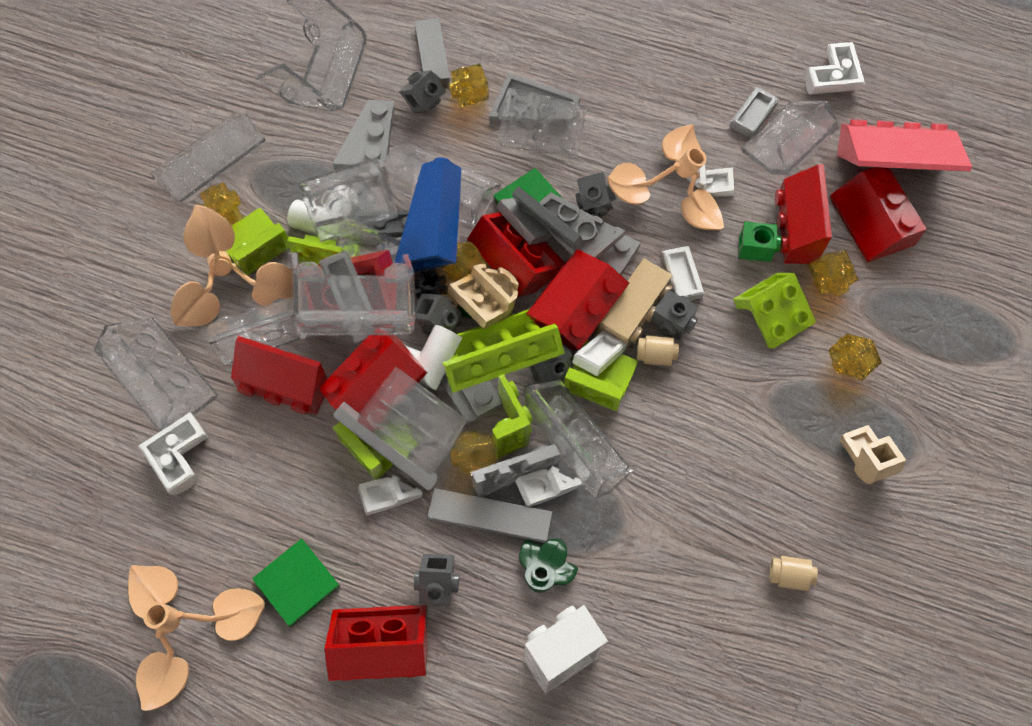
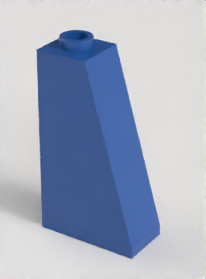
[395,157,462,272]

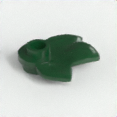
[519,538,578,593]

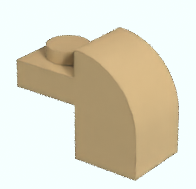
[840,425,906,484]

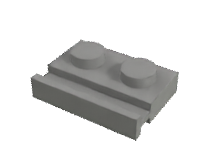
[440,373,503,426]

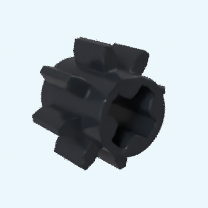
[413,269,448,299]

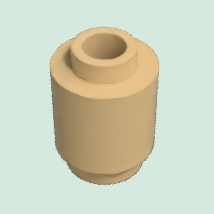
[637,335,679,366]
[769,556,818,591]

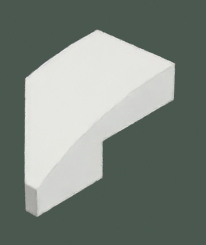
[687,165,735,197]
[515,466,582,507]
[358,475,422,516]

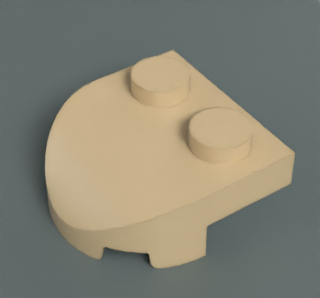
[448,264,518,329]

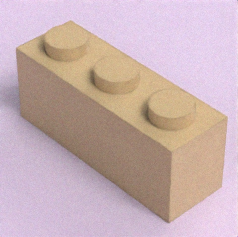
[597,258,673,350]

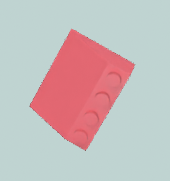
[837,119,972,172]

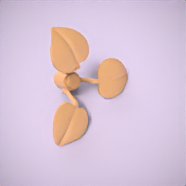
[607,124,724,231]
[171,205,302,326]
[128,565,265,711]

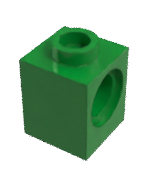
[738,221,781,262]

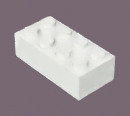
[524,605,608,695]

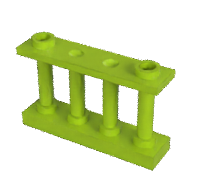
[442,309,565,393]

